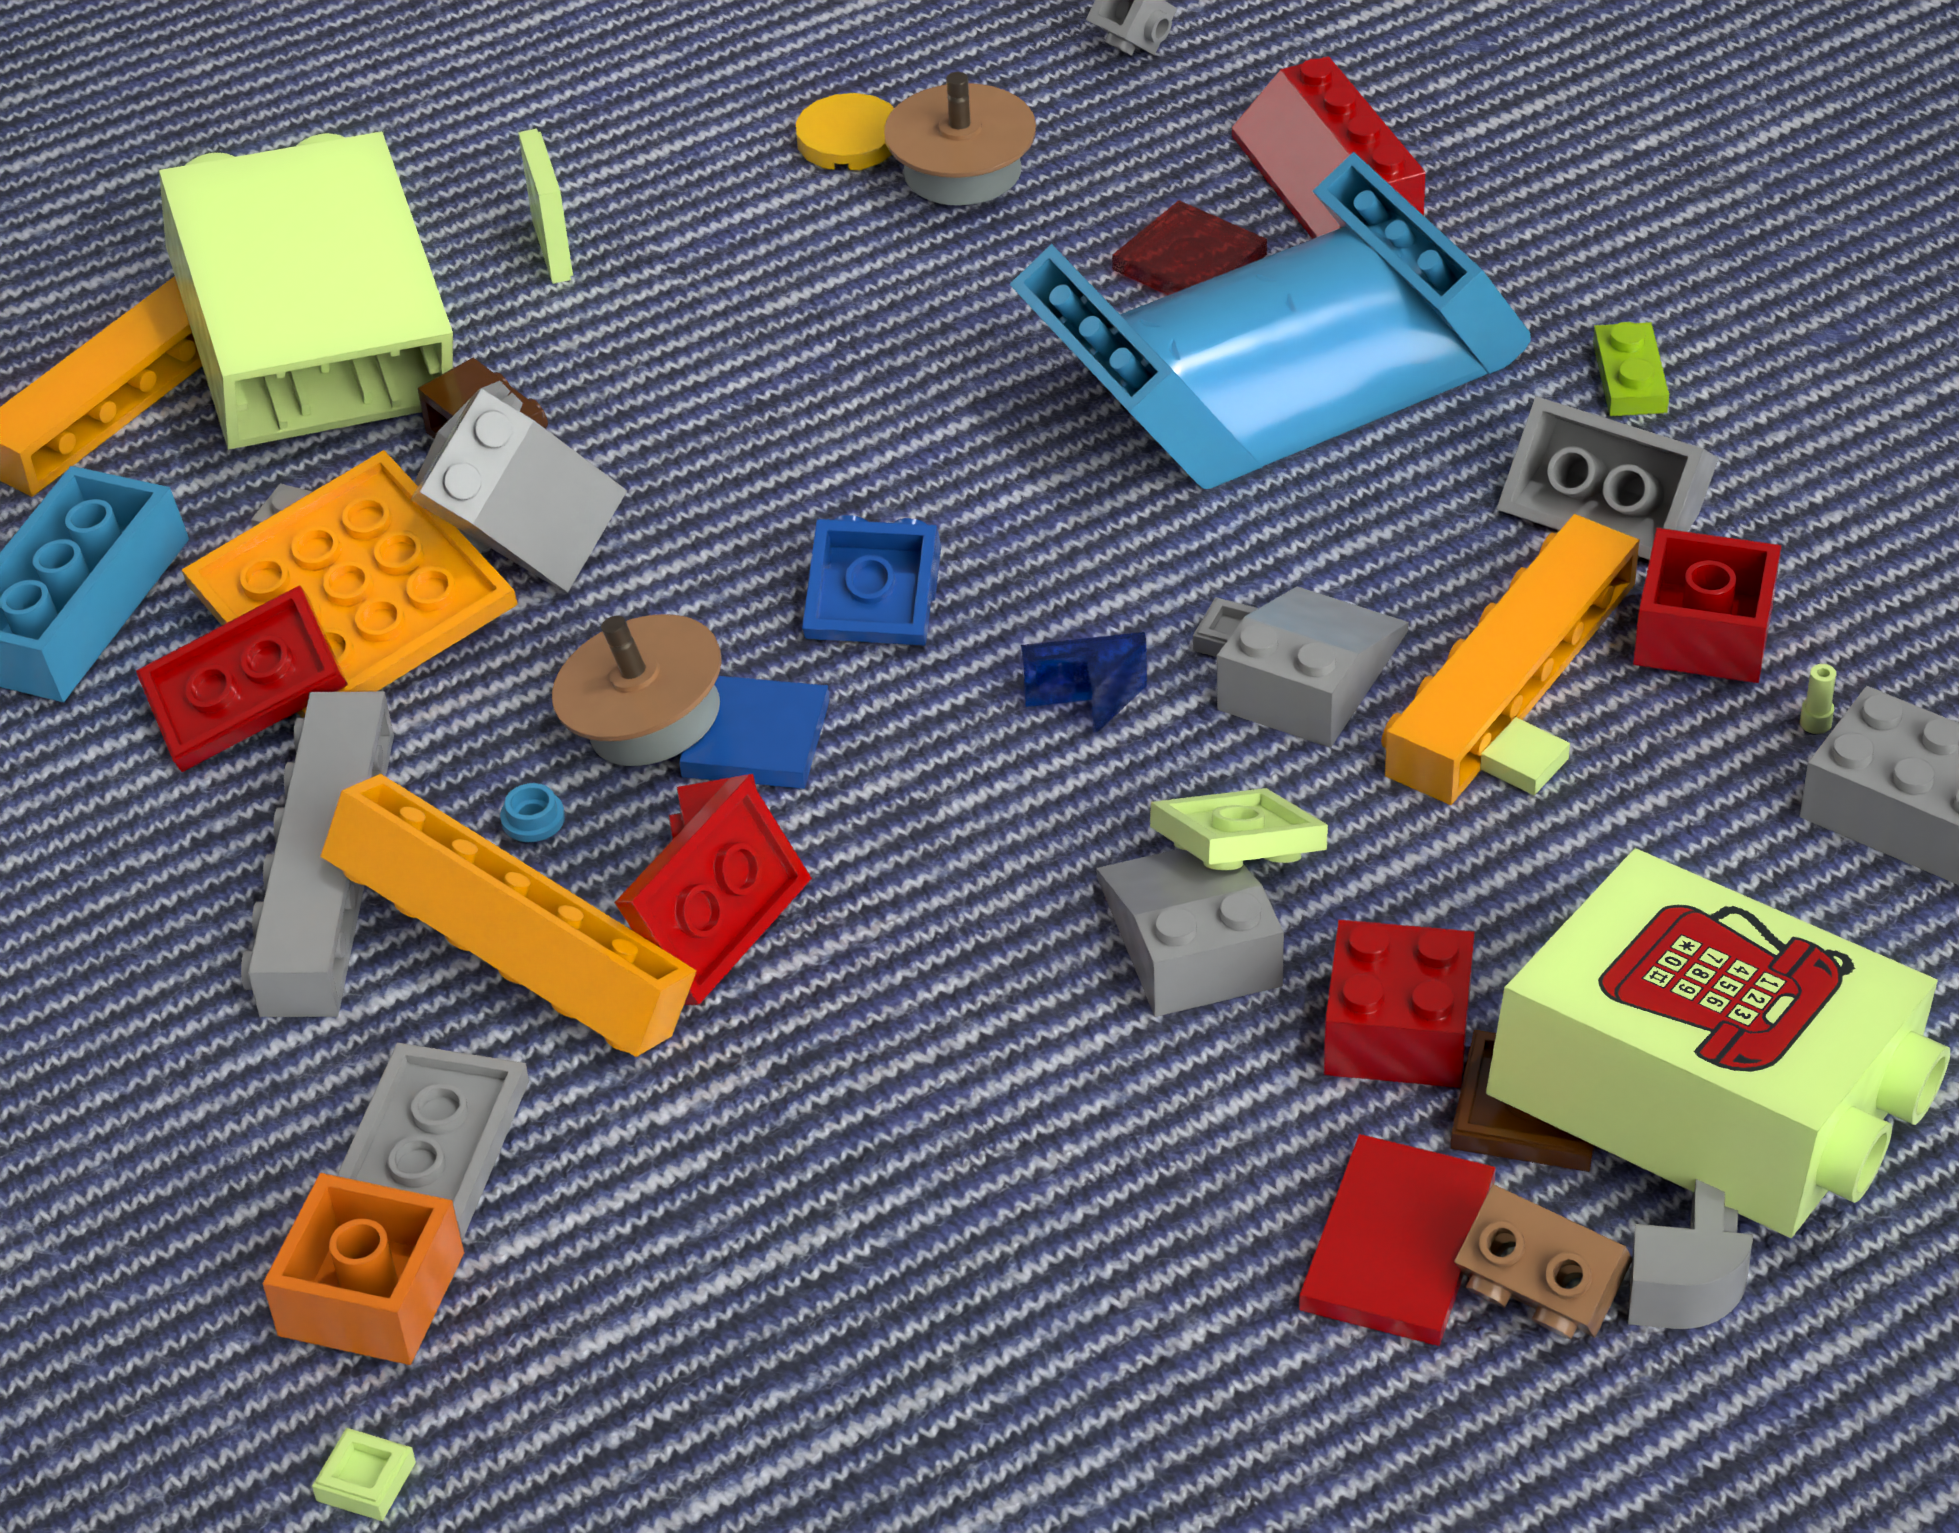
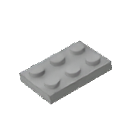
[337,1043,529,1240]

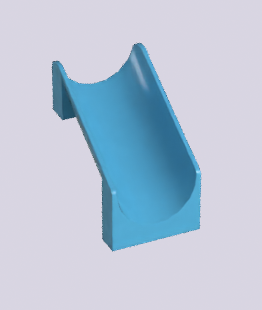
[1009,152,1531,489]

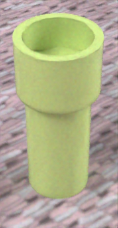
[1800,664,1836,734]

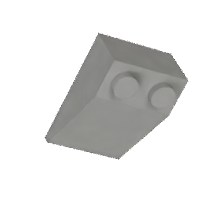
[410,388,627,593]
[1217,586,1409,748]
[1096,849,1284,1017]

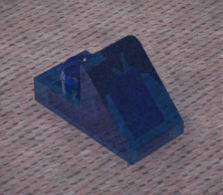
[1021,632,1147,733]

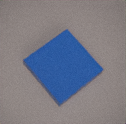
[679,676,830,789]

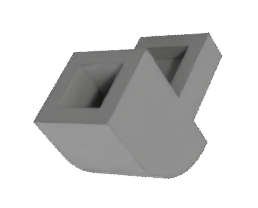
[1628,1179,1753,1329]

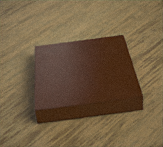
[1450,1030,1595,1172]

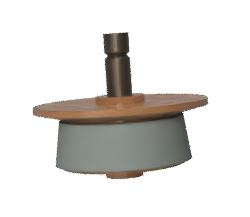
[884,72,1036,205]
[552,614,722,766]

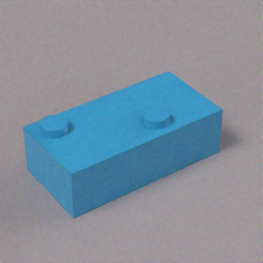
[0,466,189,702]

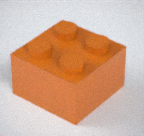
[262,1173,464,1365]

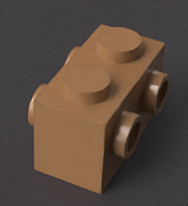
[1454,1184,1633,1339]

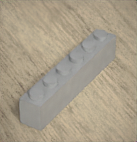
[241,691,394,1017]

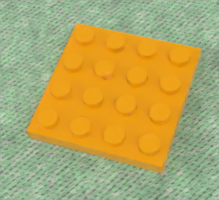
[182,450,518,718]

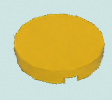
[796,93,894,170]

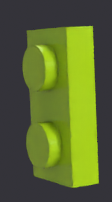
[1593,322,1669,416]

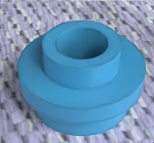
[500,783,565,842]

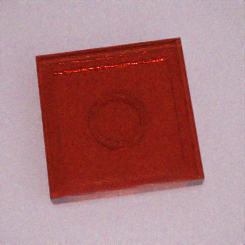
[1112,200,1267,295]

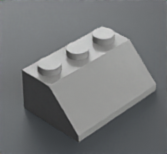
[1496,396,1719,560]

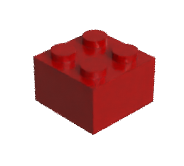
[1633,528,1781,683]
[1324,919,1475,1088]

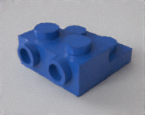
[802,515,941,646]

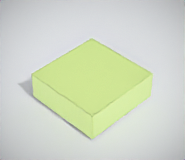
[1480,717,1570,796]
[312,1428,416,1521]

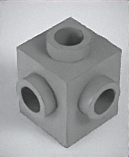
[1086,0,1178,56]

